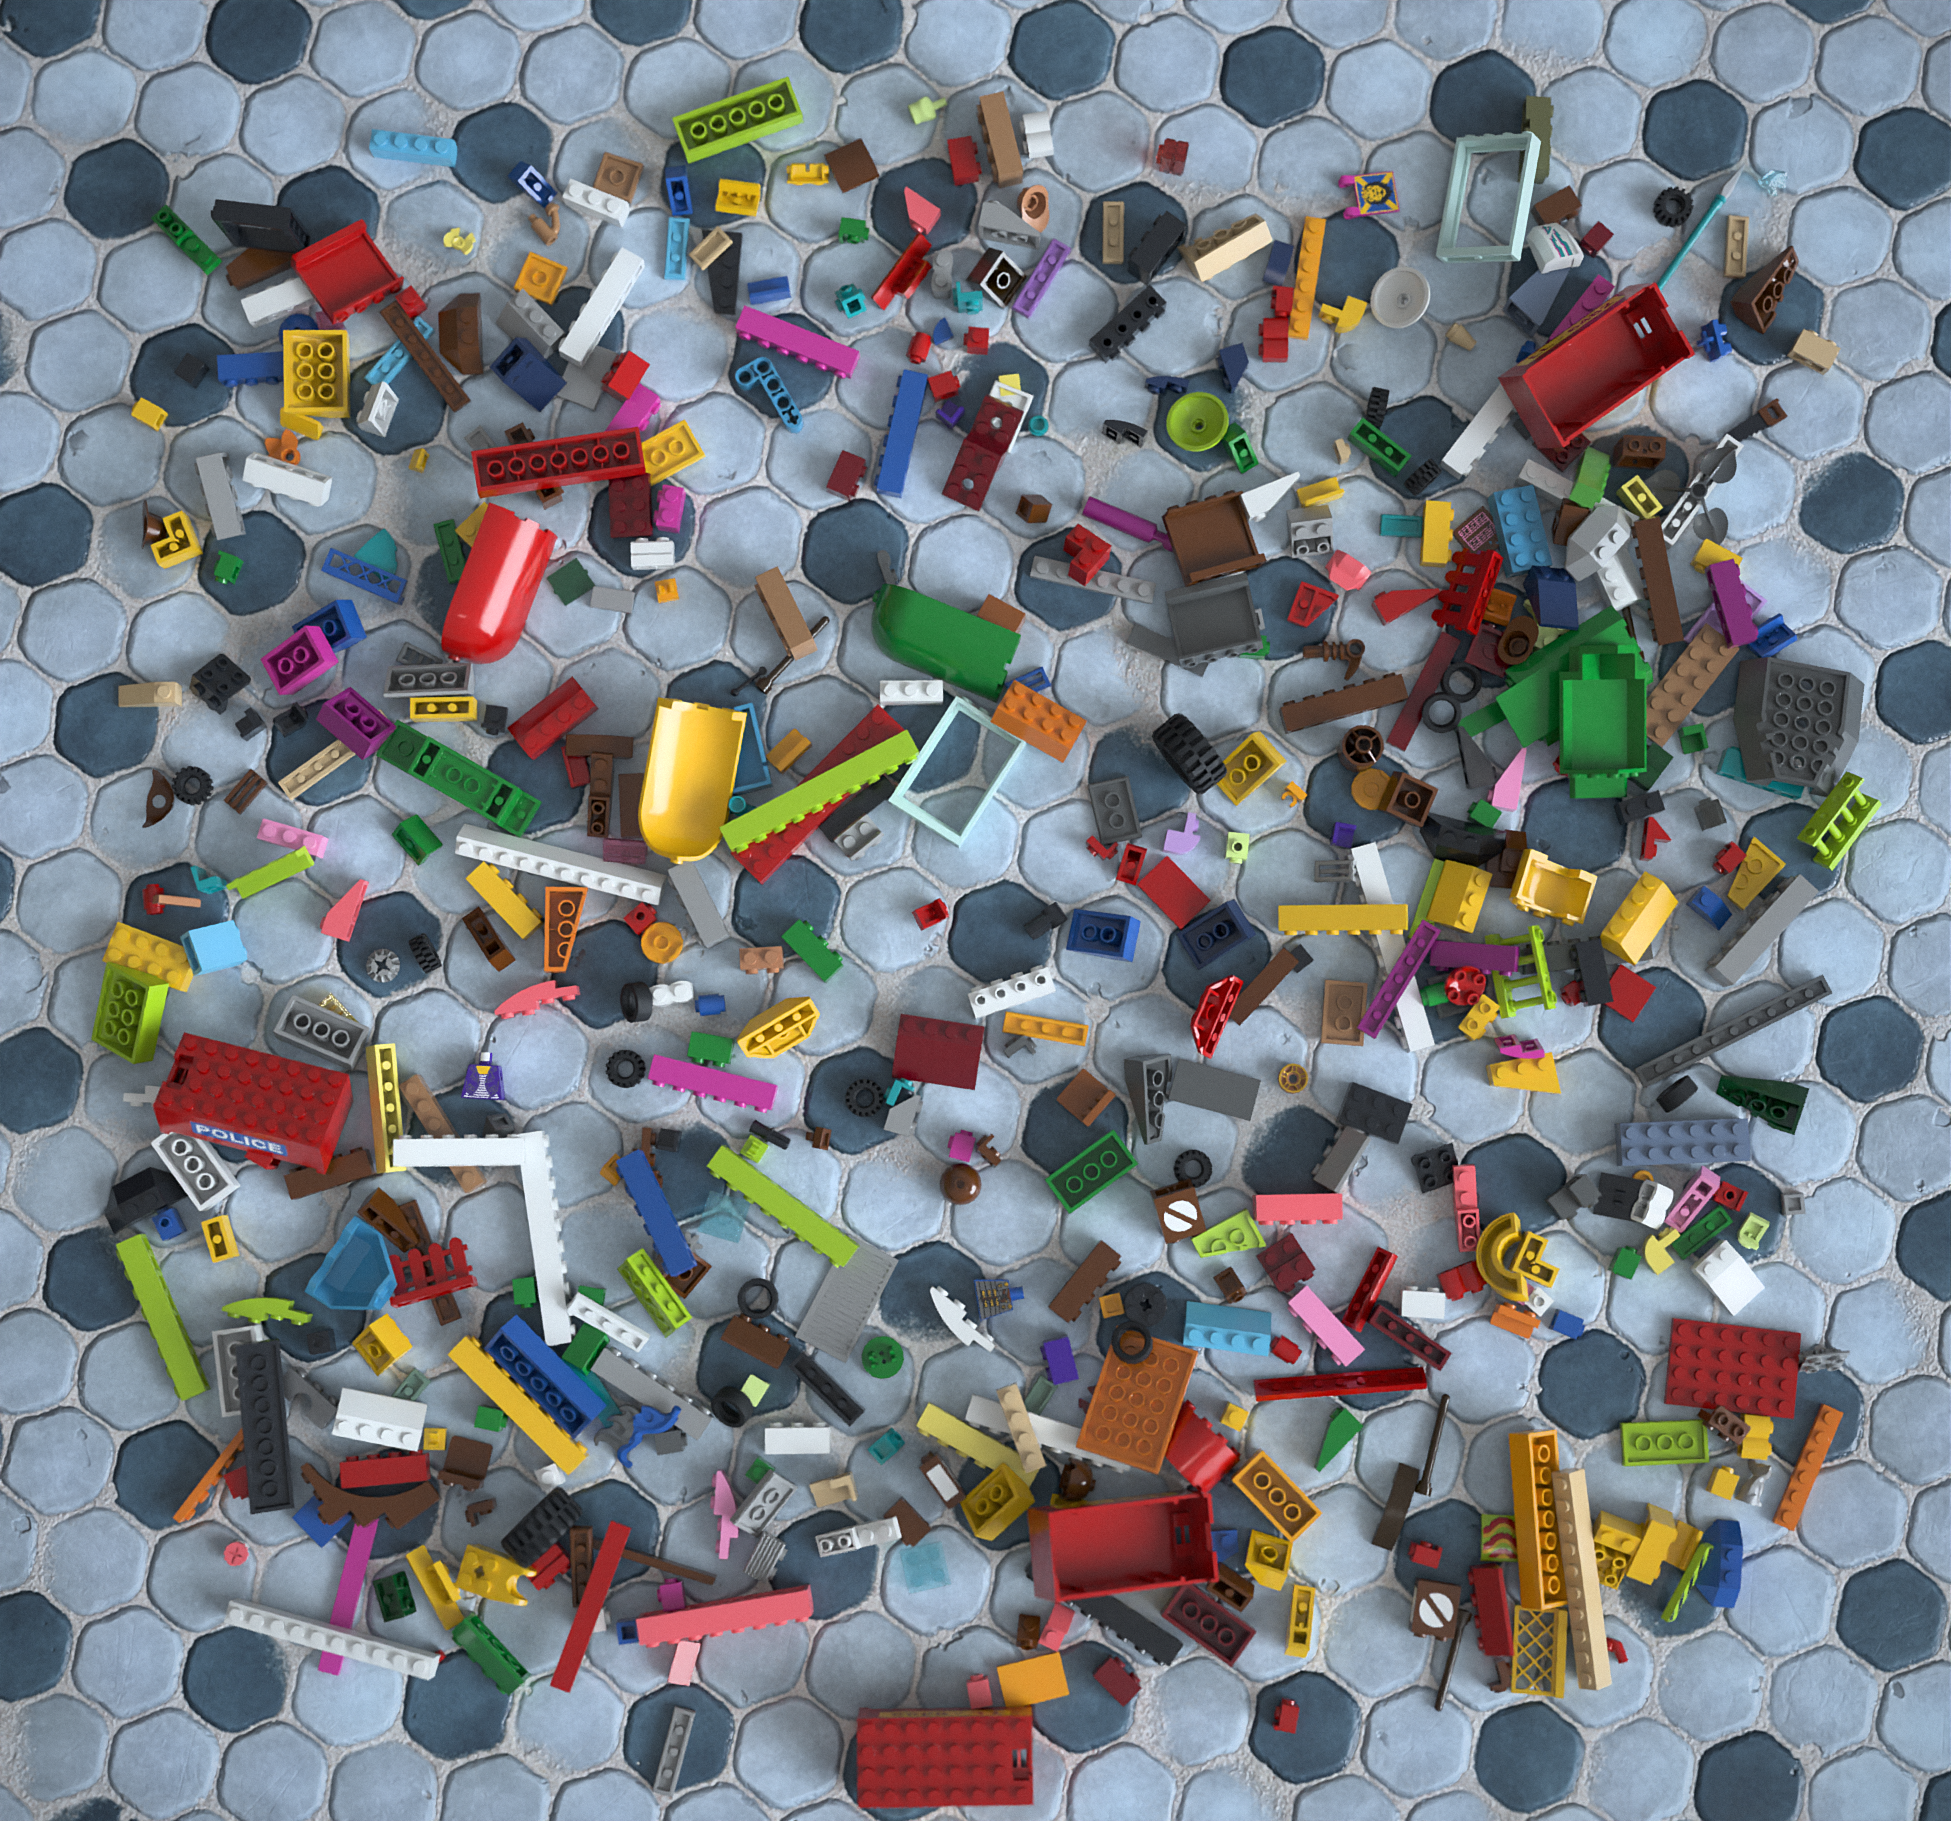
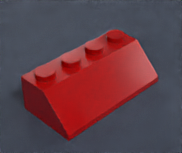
[507,676,598,760]
[1467,1562,1515,1656]

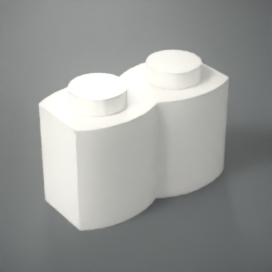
[1019,111,1054,159]
[649,981,695,1007]
[1631,1179,1673,1230]

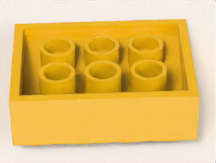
[283,330,350,418]

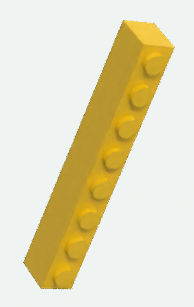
[447,1335,589,1475]

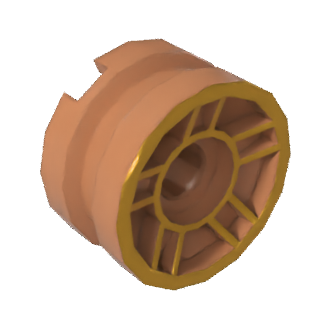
[1278,1063,1308,1094]

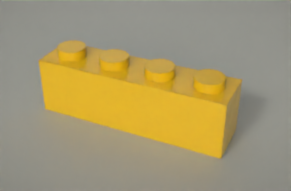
[465,861,544,941]

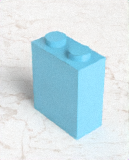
[180,920,247,976]

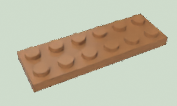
[1646,623,1740,748]

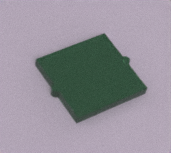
[547,558,595,606]

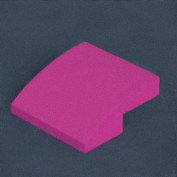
[1494,1034,1545,1059]

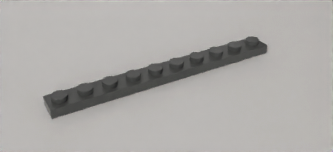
[1634,975,1832,1088]

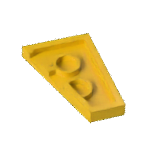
[1727,837,1786,911]

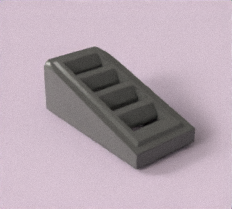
[396,641,443,665]

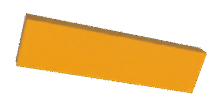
[1002,1011,1089,1047]

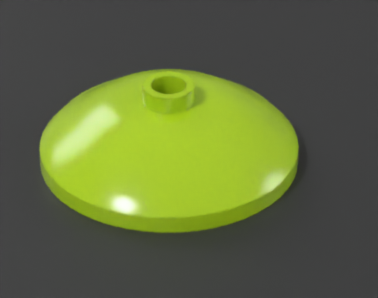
[1166,392,1229,452]

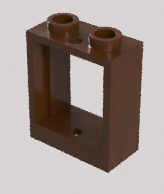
[1613,435,1666,470]

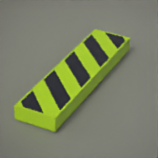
[1661,1542,1714,1622]

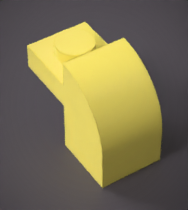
[1642,1227,1681,1275]

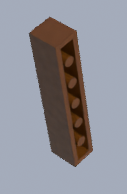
[1631,516,1684,645]
[1279,672,1409,734]

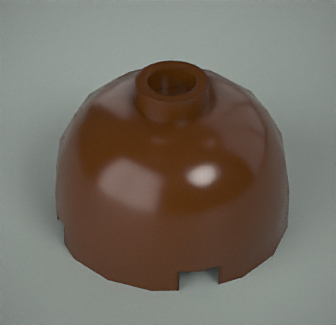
[940,1163,982,1205]
[1058,1457,1096,1502]

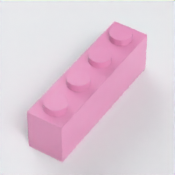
[1286,1285,1365,1367]

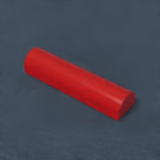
[1341,1247,1398,1333]

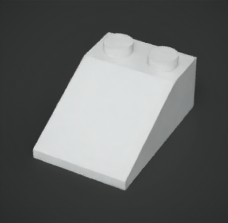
[357,381,399,438]
[1689,1240,1765,1316]

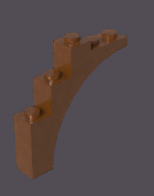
[300,1462,442,1530]

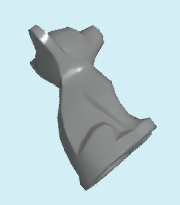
[1735,1459,1772,1507]

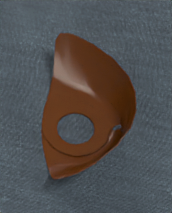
[142,769,175,828]

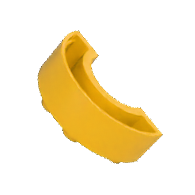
[1476,1212,1528,1302]

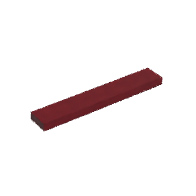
[1386,631,1461,752]

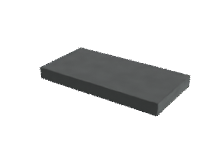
[1168,1058,1261,1121]

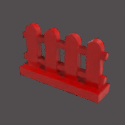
[1431,548,1504,636]
[389,1237,478,1308]

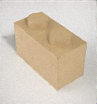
[1787,329,1841,375]

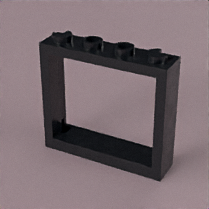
[211,199,311,254]

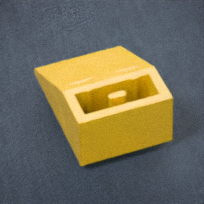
[1592,1510,1642,1590]

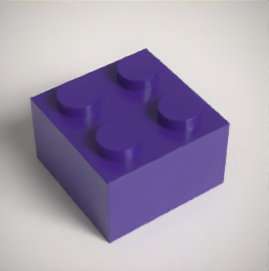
[1040,1335,1079,1385]

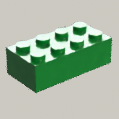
[1044,1129,1138,1214]

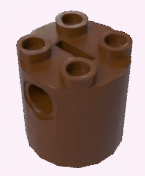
[1337,725,1384,773]

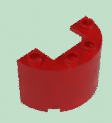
[1164,1399,1241,1493]

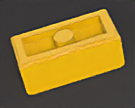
[280,407,324,440]

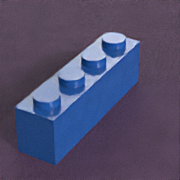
[217,351,284,387]

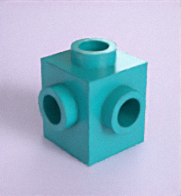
[834,283,867,319]

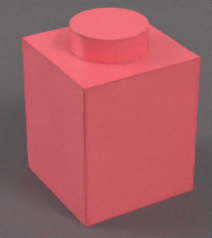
[966,1674,993,1709]

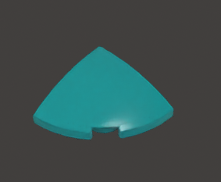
[354,528,398,586]

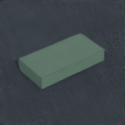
[1023,1374,1058,1416]

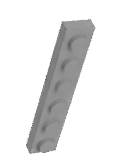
[1030,556,1156,605]

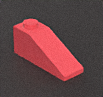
[320,879,369,942]

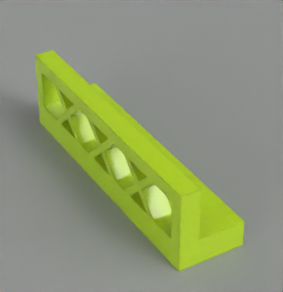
[226,845,315,899]

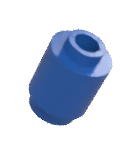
[695,993,726,1016]

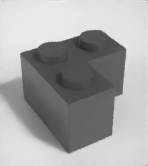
[1544,1174,1602,1221]

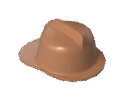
[1017,185,1049,233]

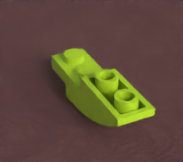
[221,1297,313,1326]

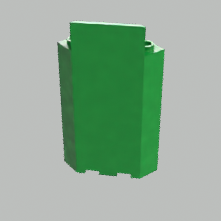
[1495,605,1654,748]

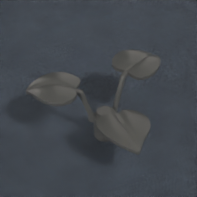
[1644,447,1737,545]

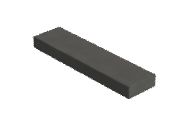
[1127,623,1209,677]

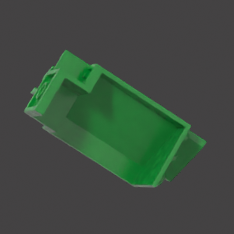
[1559,645,1647,798]

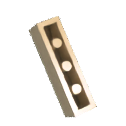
[996,1382,1046,1473]

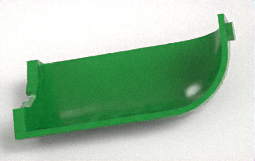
[871,584,1021,703]

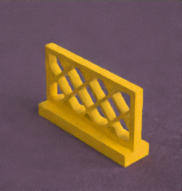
[1511,1605,1568,1699]

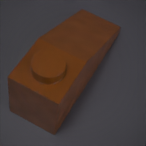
[462,907,516,972]
[357,1187,418,1253]

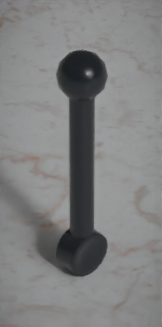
[731,667,767,697]

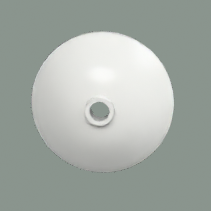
[1371,267,1430,329]

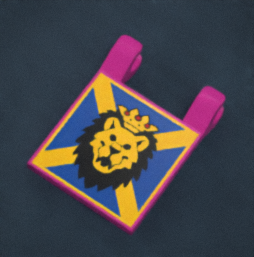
[1338,171,1400,220]

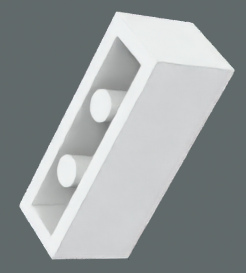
[562,179,630,228]
[880,680,943,705]
[765,1422,831,1454]

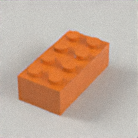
[990,680,1087,763]

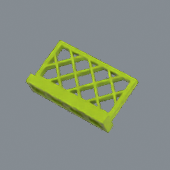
[617,1248,692,1338]

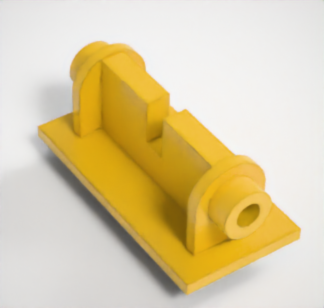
[787,163,829,185]

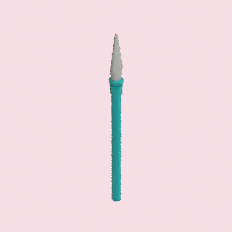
[1656,164,1745,291]

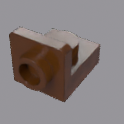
[1213,1266,1247,1304]
[465,1498,497,1527]

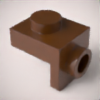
[1016,1614,1040,1650]
[1487,1657,1512,1693]

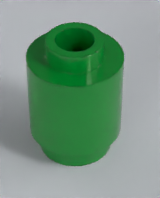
[1419,981,1449,1007]

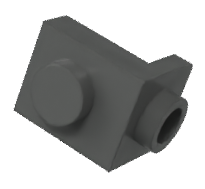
[1003,1035,1037,1058]

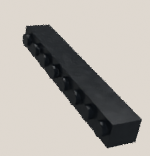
[1024,1559,1183,1667]

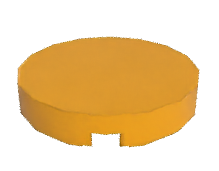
[1351,768,1390,810]
[641,922,683,964]

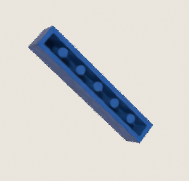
[874,369,928,498]
[616,1149,698,1277]

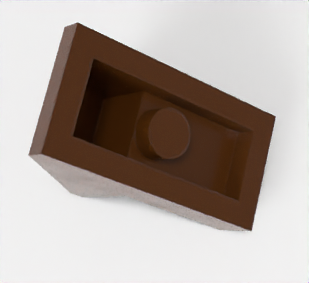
[1500,829,1527,873]

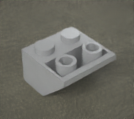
[1287,505,1333,558]

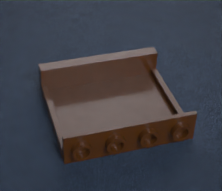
[1162,490,1267,587]

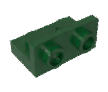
[372,1571,417,1623]

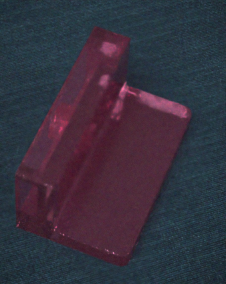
[603,838,648,864]

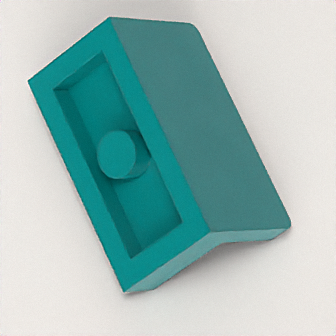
[190,865,228,894]

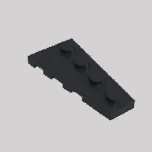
[702,229,743,315]

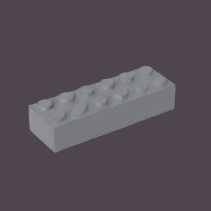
[1705,874,1819,987]

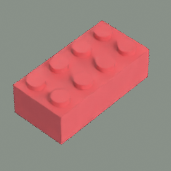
[1252,1193,1343,1225]

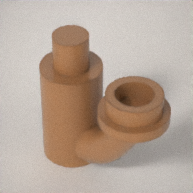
[528,202,560,246]

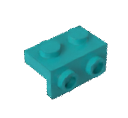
[952,281,983,315]

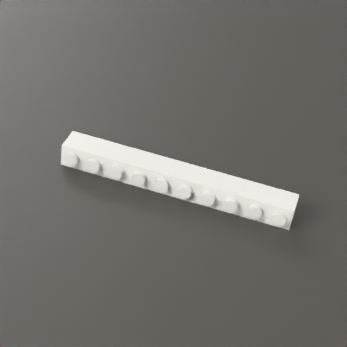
[455,824,667,905]
[1347,842,1435,1053]
[519,1131,577,1346]
[224,1598,440,1680]

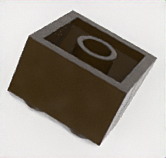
[966,247,1027,309]

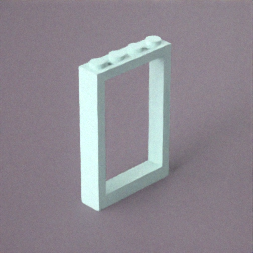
[1436,131,1541,263]
[888,696,1027,848]

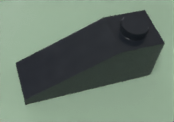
[1455,726,1497,789]

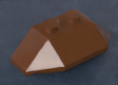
[438,293,484,375]

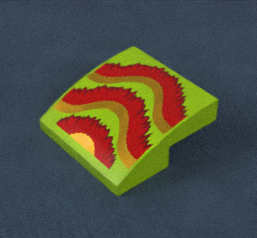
[1480,1514,1518,1562]

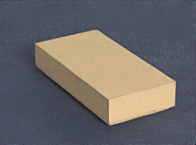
[688,226,733,271]

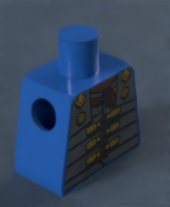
[974,1279,1024,1321]

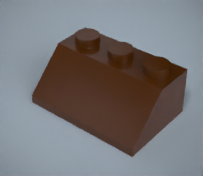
[721,1313,792,1369]

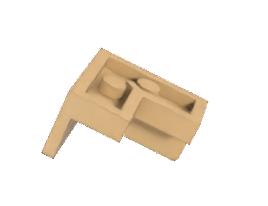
[810,1471,859,1508]

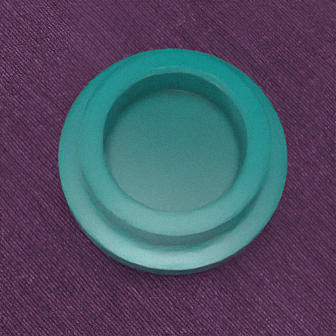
[1028,415,1049,436]

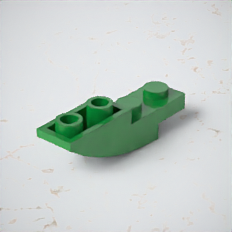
[151,204,222,276]

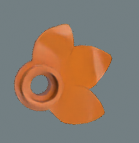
[265,429,301,465]

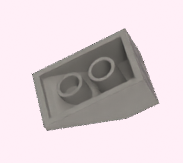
[979,200,1041,250]

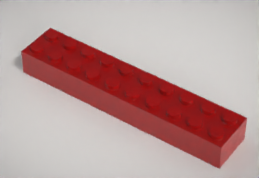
[730,704,905,885]

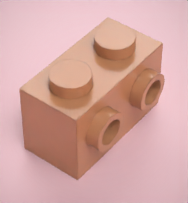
[739,946,784,975]

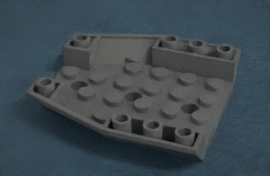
[1733,657,1865,797]

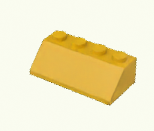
[1600,871,1678,966]

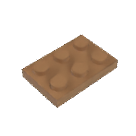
[1320,980,1368,1046]

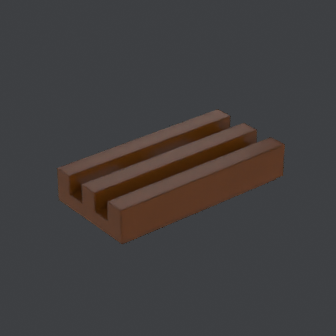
[223,769,268,815]

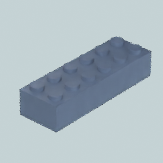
[1615,1118,1750,1166]

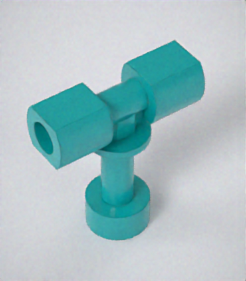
[729,796,757,816]

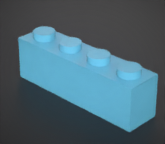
[369,129,458,168]

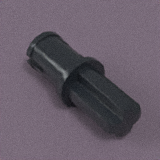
[749,1120,791,1150]

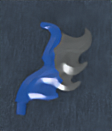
[594,1404,681,1469]

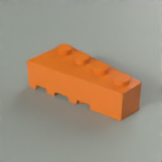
[544,887,588,973]

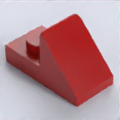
[1640,817,1671,861]
[1116,843,1147,886]

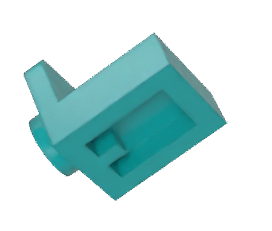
[867,1428,905,1465]

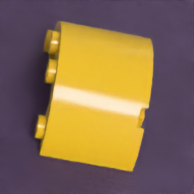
[1509,849,1598,927]

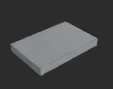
[556,345,617,411]
[730,1469,798,1538]

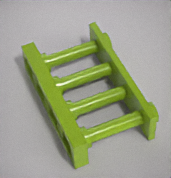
[1797,771,1882,871]
[1484,925,1557,1019]

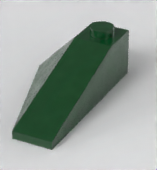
[1716,1075,1809,1135]

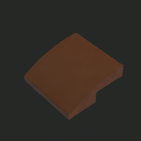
[824,138,880,194]

